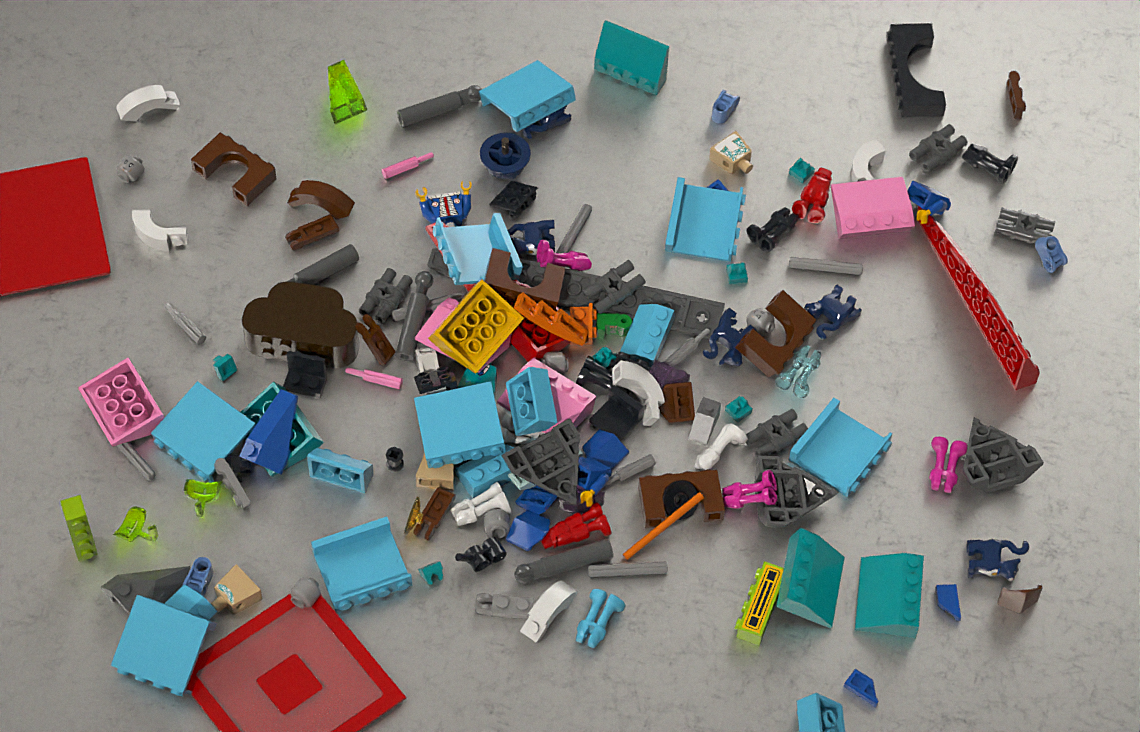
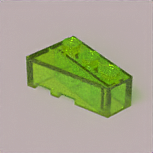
[328,60,367,124]

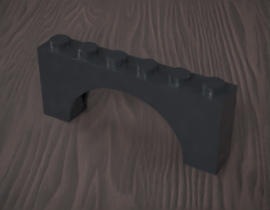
[886,23,946,117]

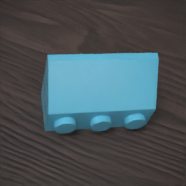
[620,304,675,368]
[506,367,557,436]
[454,444,514,499]
[307,448,373,493]
[164,584,218,620]
[797,693,845,732]

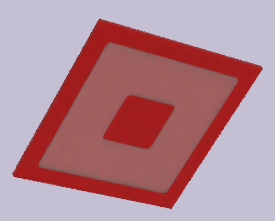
[186,594,406,732]

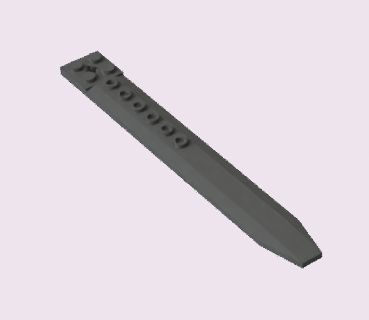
[427,248,725,339]

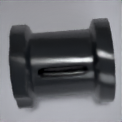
[385,447,404,472]

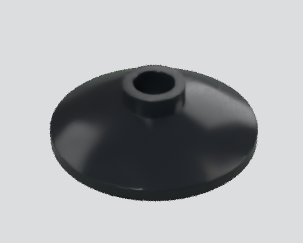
[663,480,698,520]

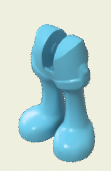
[576,589,626,648]

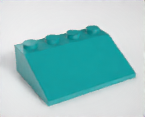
[594,20,669,95]
[240,381,324,477]
[776,528,845,629]
[855,553,924,638]

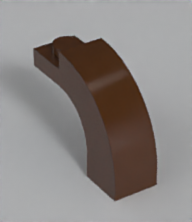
[287,180,355,220]

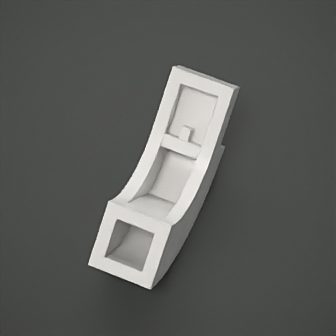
[116,85,180,122]
[132,210,188,251]
[415,347,446,395]
[520,581,578,643]

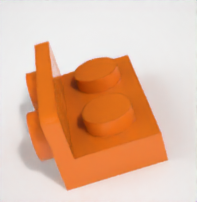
[570,303,596,345]

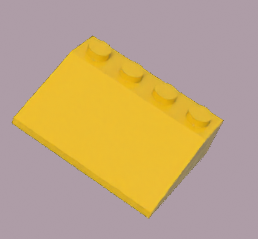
[428,279,524,374]

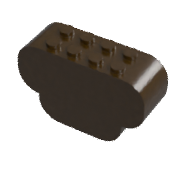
[242,282,359,368]

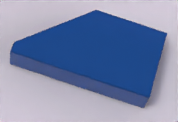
[935,584,961,621]
[843,669,878,707]

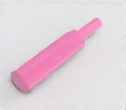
[381,152,434,179]
[345,367,403,389]

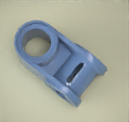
[712,90,740,124]
[1035,236,1068,273]
[183,557,214,596]

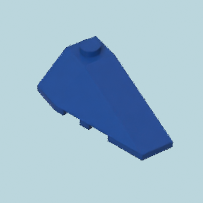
[239,389,298,475]

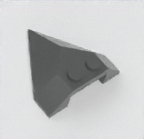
[963,417,1044,493]
[501,418,580,506]
[754,456,839,527]
[101,566,191,615]

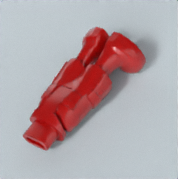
[792,167,832,223]
[541,502,612,549]

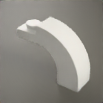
[851,138,886,182]
[612,360,665,426]

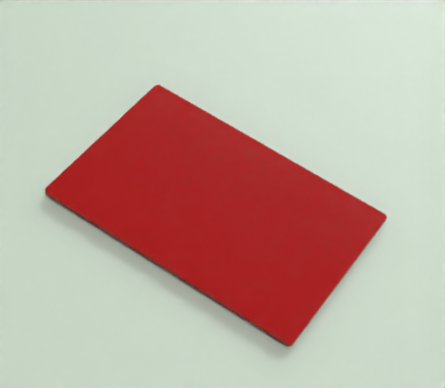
[0,157,111,296]

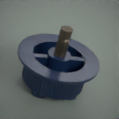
[480,133,531,179]

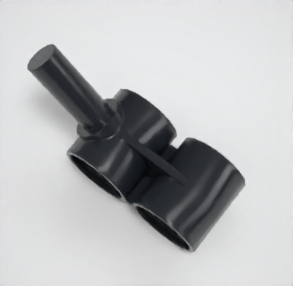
[455,536,507,572]

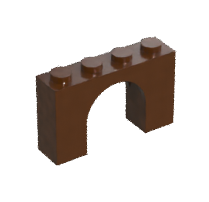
[191,132,276,206]
[484,248,565,311]
[735,290,816,378]
[638,469,725,529]

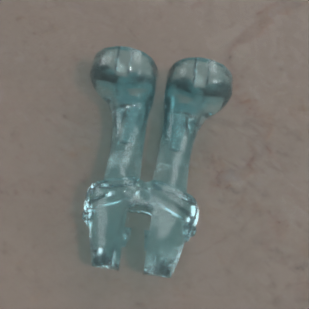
[775,345,821,398]

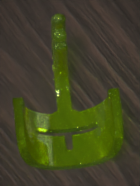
[184,479,222,517]
[113,506,159,542]

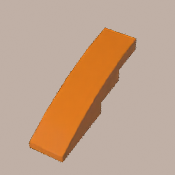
[514,292,589,346]

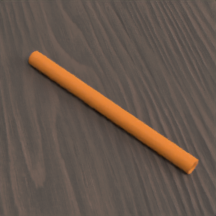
[622,492,704,560]

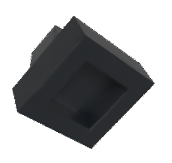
[231,455,252,483]

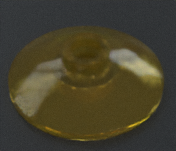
[404,496,424,535]

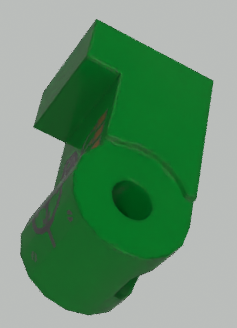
[596,314,632,339]

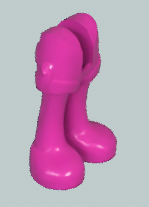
[537,240,592,271]
[929,436,968,493]
[722,470,777,509]

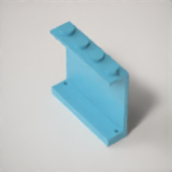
[479,60,576,132]
[665,177,746,262]
[433,213,523,285]
[151,381,256,484]
[414,381,506,468]
[789,398,892,497]
[311,517,412,611]
[111,595,217,696]

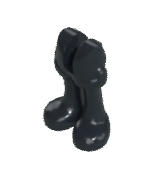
[962,143,1018,184]
[746,207,799,252]
[576,356,630,394]

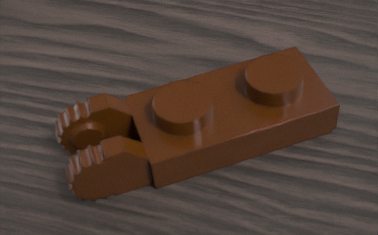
[1006,71,1026,119]
[285,214,339,250]
[355,314,396,365]
[413,487,456,541]

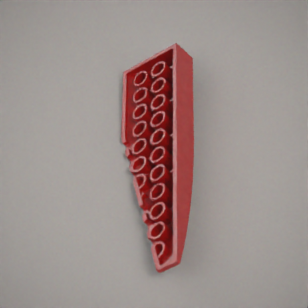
[916,206,1040,390]

